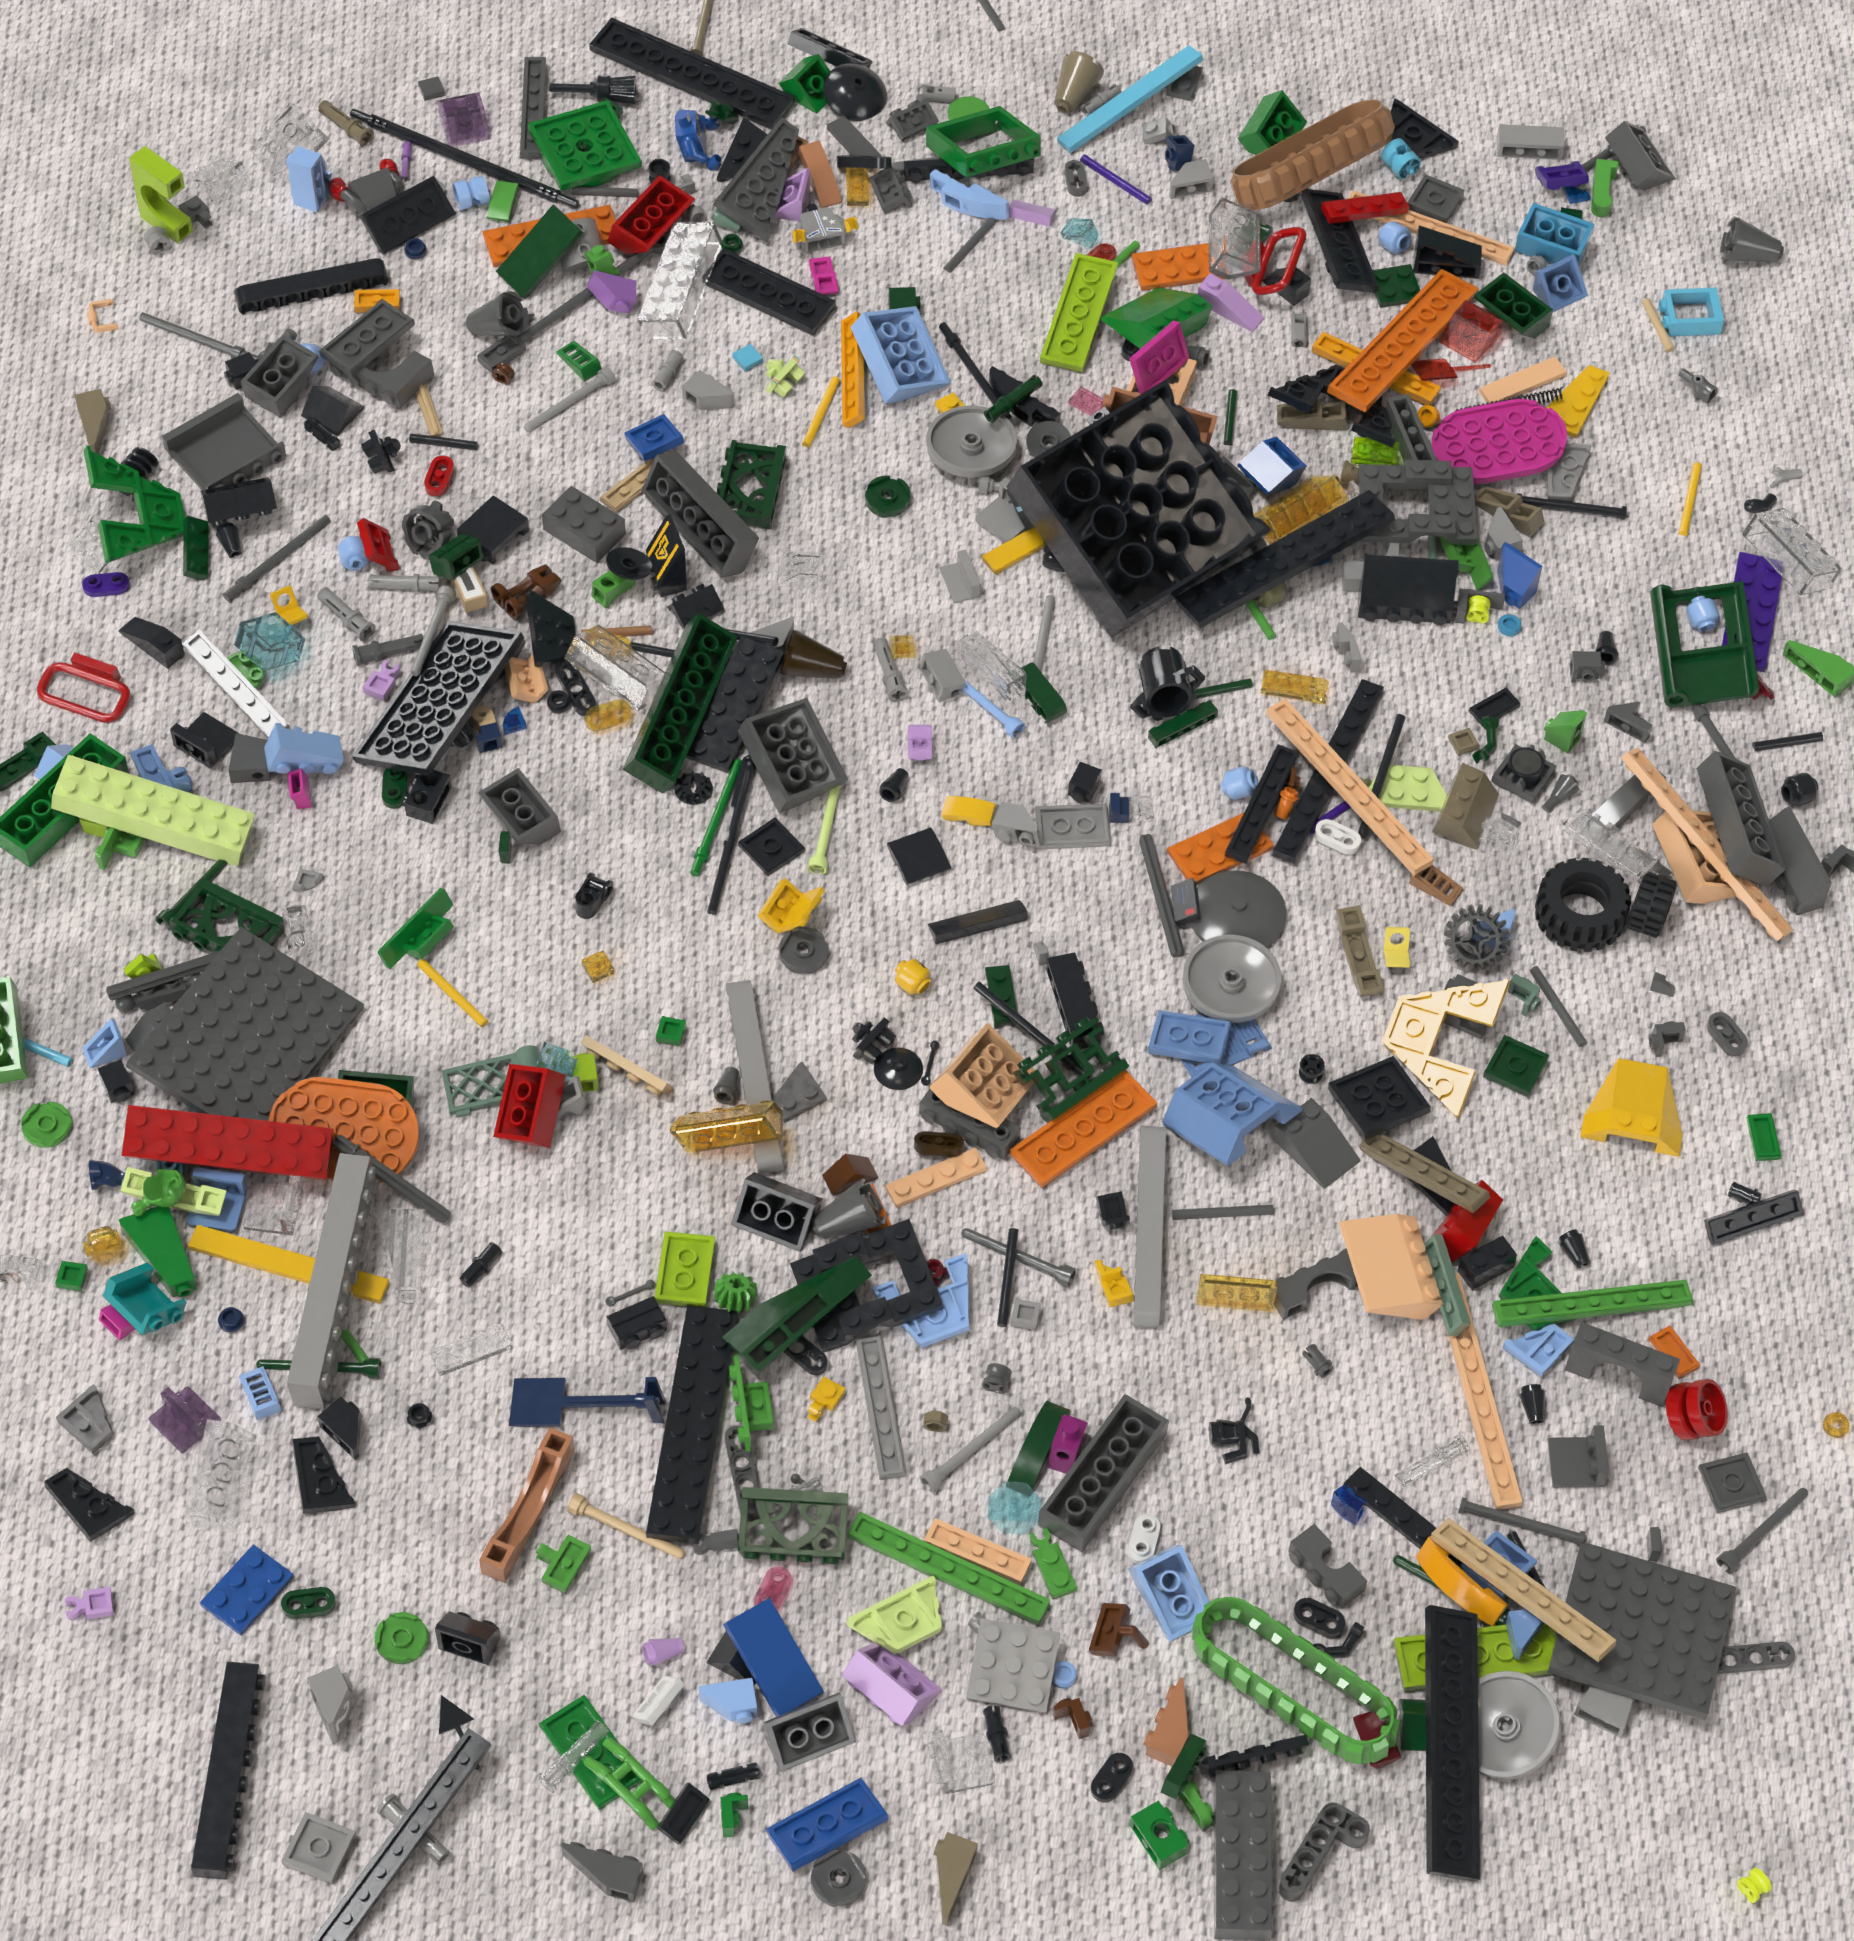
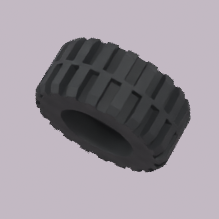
[1535,858,1631,952]

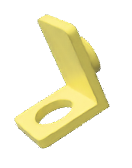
[1384,927,1410,968]

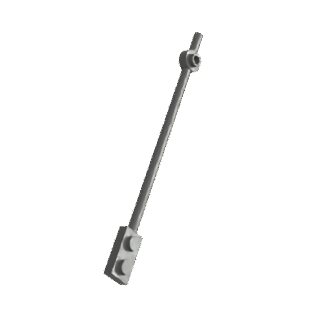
[477,222,686,373]

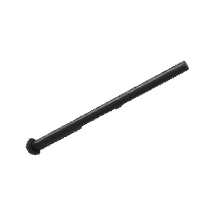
[707,755,756,915]

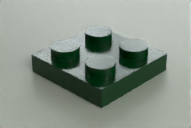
[1372,264,1421,308]
[1483,1035,1549,1097]

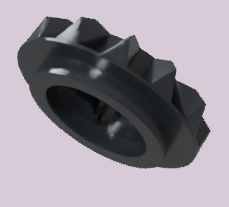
[674,771,713,805]

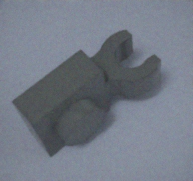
[178,195,213,229]

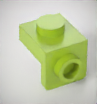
[123,953,162,979]

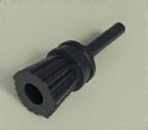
[549,75,637,104]

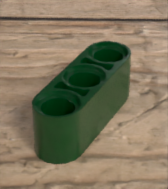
[1010,662,1067,724]

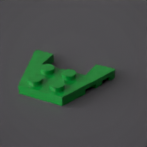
[1498,1236,1591,1331]

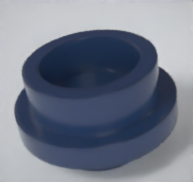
[404,238,427,259]
[218,1307,244,1333]

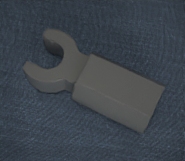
[693,1528,739,1555]

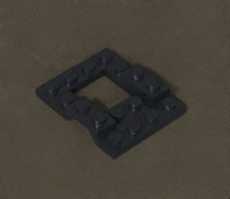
[790,1219,944,1352]

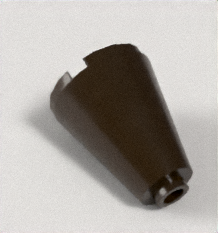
[780,630,847,679]

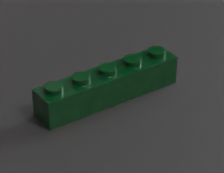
[1148,700,1218,748]
[1160,1734,1207,1799]

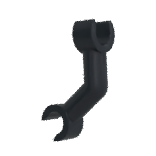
[1313,1622,1365,1657]

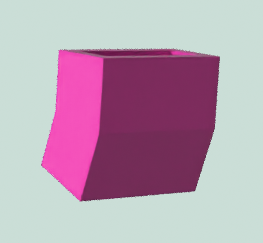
[288,769,311,809]
[99,1304,135,1340]

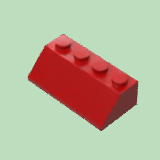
[607,175,695,254]

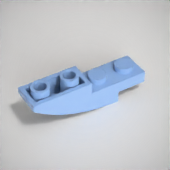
[930,169,1009,220]

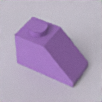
[587,270,636,313]

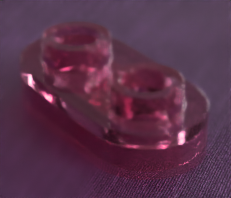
[754,1566,791,1611]

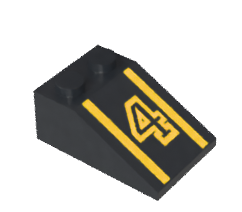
[646,514,687,598]

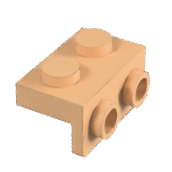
[504,654,548,703]

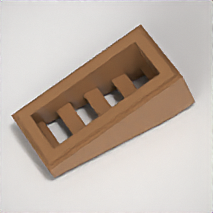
[1409,865,1463,906]

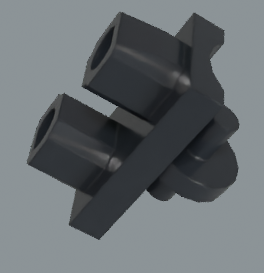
[361,430,401,473]
[852,1017,896,1064]

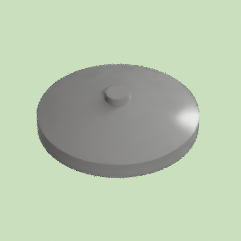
[926,406,1017,478]
[1183,935,1281,1023]
[1478,1671,1561,1780]

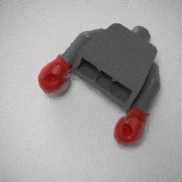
[328,158,402,213]

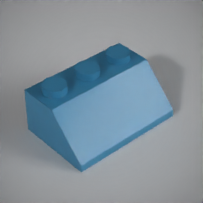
[1515,203,1595,266]

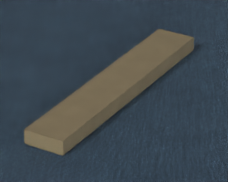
[1359,1133,1490,1213]

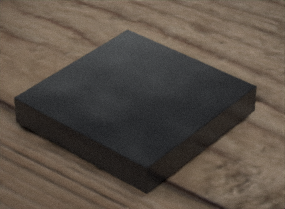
[738,817,805,876]

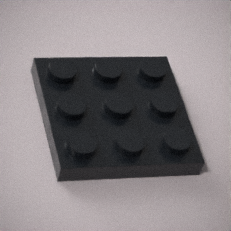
[1328,1056,1431,1140]

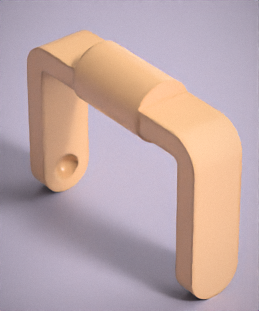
[87,299,119,333]

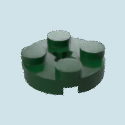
[865,475,910,518]

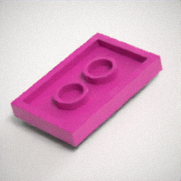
[1129,321,1190,394]

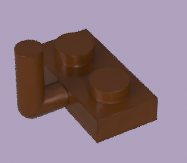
[1089,1603,1149,1657]

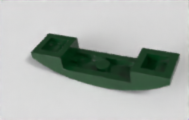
[0,731,56,791]
[1006,1400,1070,1497]

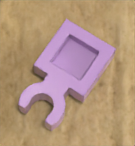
[363,660,400,701]
[65,1587,114,1620]

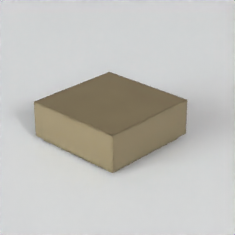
[1448,728,1480,756]

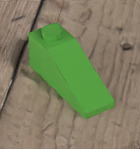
[1783,640,1854,698]

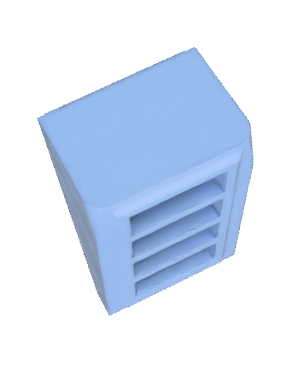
[239,1366,281,1420]

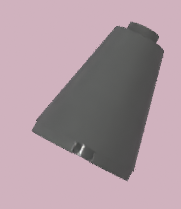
[1720,216,1784,262]
[466,291,529,336]
[812,1178,886,1239]

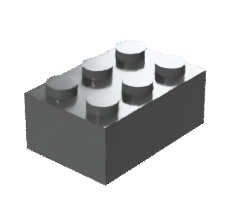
[542,486,626,563]

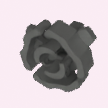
[402,500,454,557]

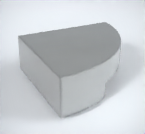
[292,869,324,892]
[1033,942,1049,966]

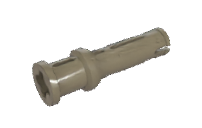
[318,100,374,146]

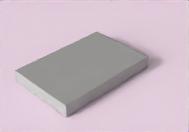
[1035,803,1110,849]

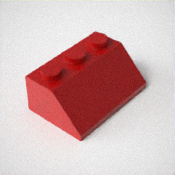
[493,1064,566,1148]

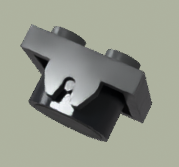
[1491,744,1557,803]

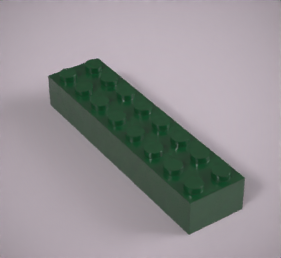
[622,613,738,793]

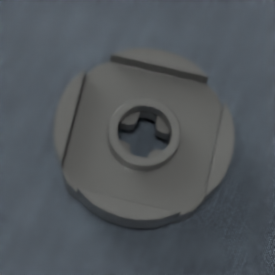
[779,927,828,974]
[811,1850,866,1907]

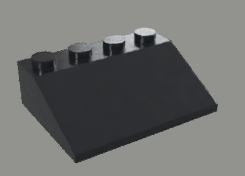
[1358,554,1459,625]

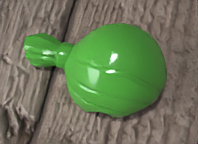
[131,1169,185,1217]

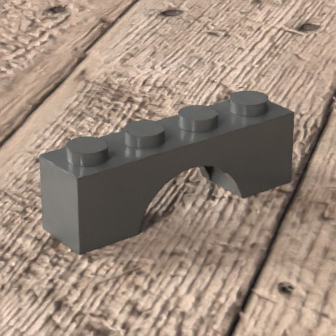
[1268,1248,1358,1320]

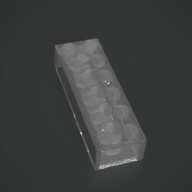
[637,222,722,339]

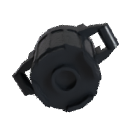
[1130,646,1205,721]

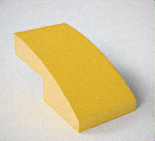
[941,796,997,826]

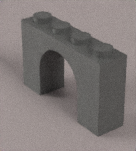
[329,351,434,408]
[1565,1322,1680,1407]

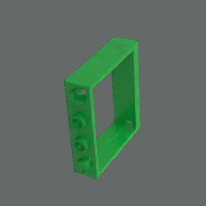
[926,106,1041,178]

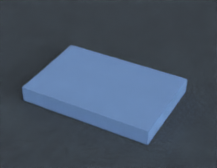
[1148,1010,1231,1064]

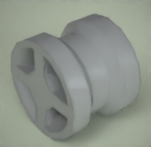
[144,226,171,255]

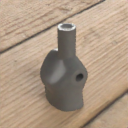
[1678,368,1718,403]

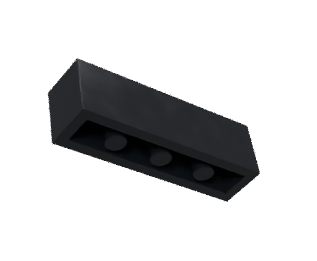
[1046,952,1104,1049]

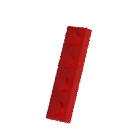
[1321,192,1409,224]

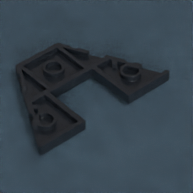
[1267,365,1396,448]

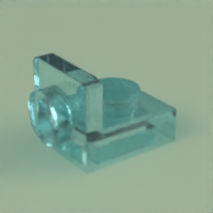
[1060,218,1099,249]

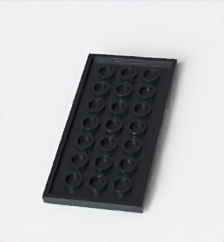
[352,621,524,776]

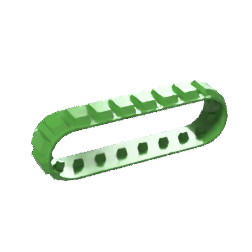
[1192,1596,1400,1765]

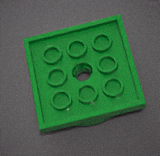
[528,100,642,191]

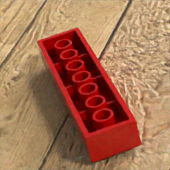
[121,1105,334,1181]

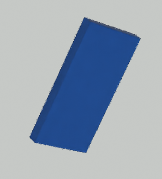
[723,1598,824,1717]
[766,1778,889,1872]

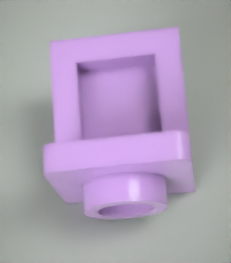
[908,724,932,761]

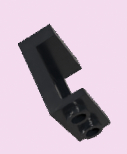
[457,495,529,565]

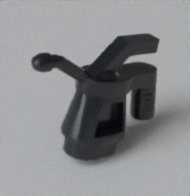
[1208,1397,1259,1464]

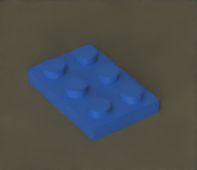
[200,1544,294,1636]

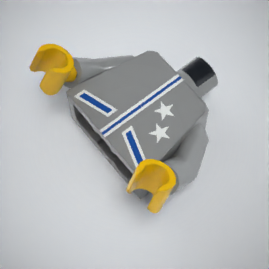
[792,204,859,253]

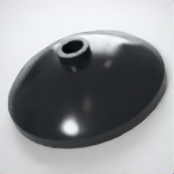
[823,63,887,121]

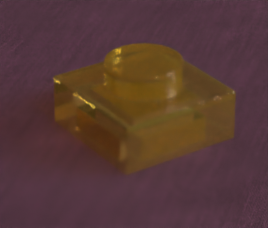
[581,950,615,983]

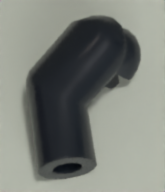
[1744,493,1777,515]

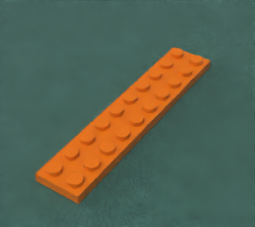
[1327,269,1479,413]

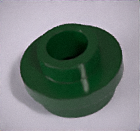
[721,234,743,254]

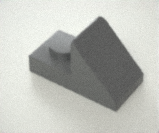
[1604,702,1653,743]

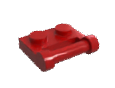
[357,518,400,572]

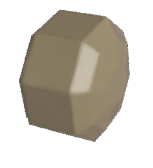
[923,1410,949,1432]

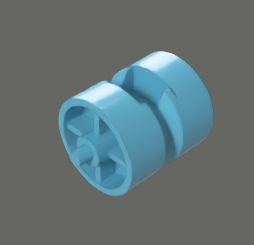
[1381,138,1421,180]

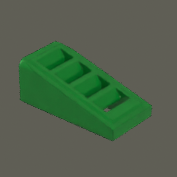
[556,341,602,382]

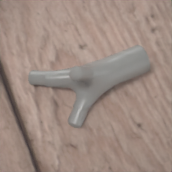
[1770,467,1803,488]

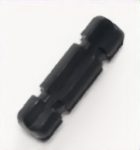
[304,418,341,451]
[706,1762,760,1790]

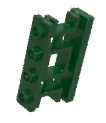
[1013,1017,1130,1122]

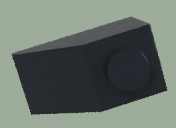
[1262,267,1311,306]
[317,1397,361,1460]

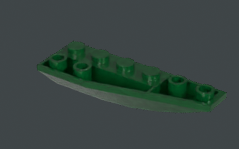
[722,1256,872,1376]

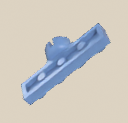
[130,744,193,793]

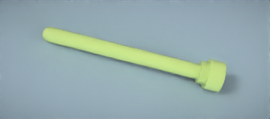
[808,785,841,875]

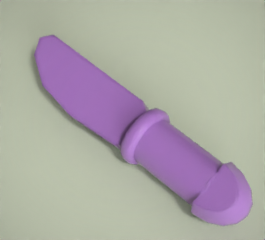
[401,141,412,178]

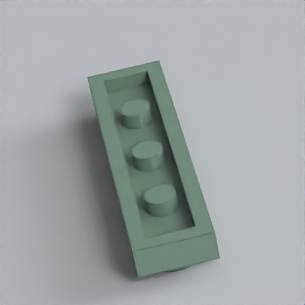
[1424,1234,1471,1336]

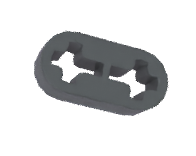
[1064,160,1087,197]

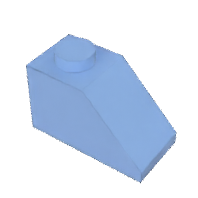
[698,1678,757,1724]

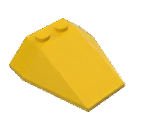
[1580,1058,1683,1157]

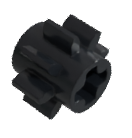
[451,721,474,748]

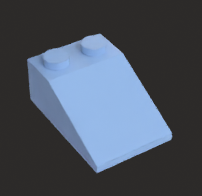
[1128,1545,1209,1642]

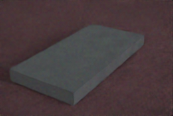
[319,299,415,377]

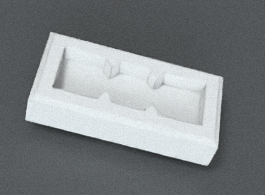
[632,1675,685,1726]

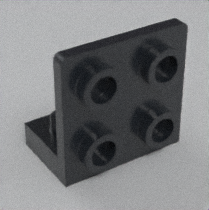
[170,712,239,768]

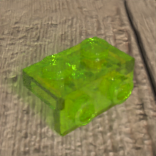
[1351,437,1400,465]

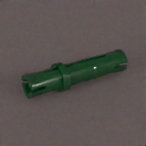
[984,374,1043,423]

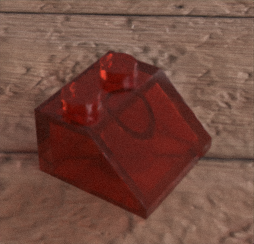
[1439,300,1503,363]

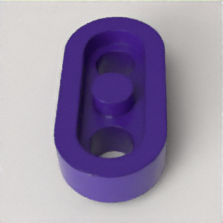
[82,572,130,597]

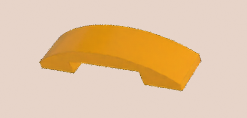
[1416,1536,1508,1626]

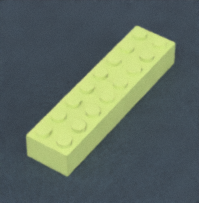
[51,755,255,866]

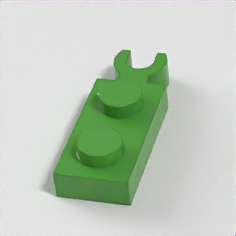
[1030,1528,1077,1600]

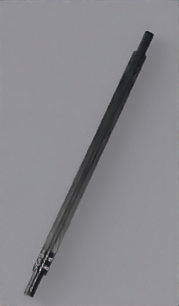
[350,108,579,209]

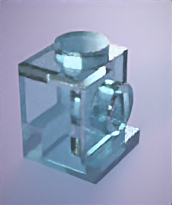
[536,1042,578,1078]

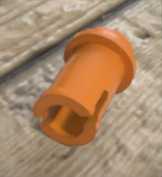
[1274,787,1299,819]

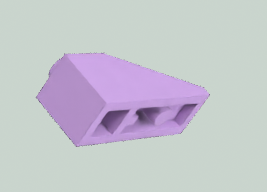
[1197,273,1264,332]

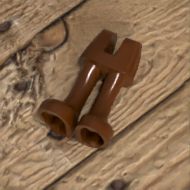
[491,564,562,619]

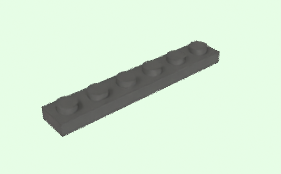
[520,57,546,159]

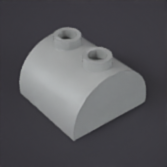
[560,218,602,273]

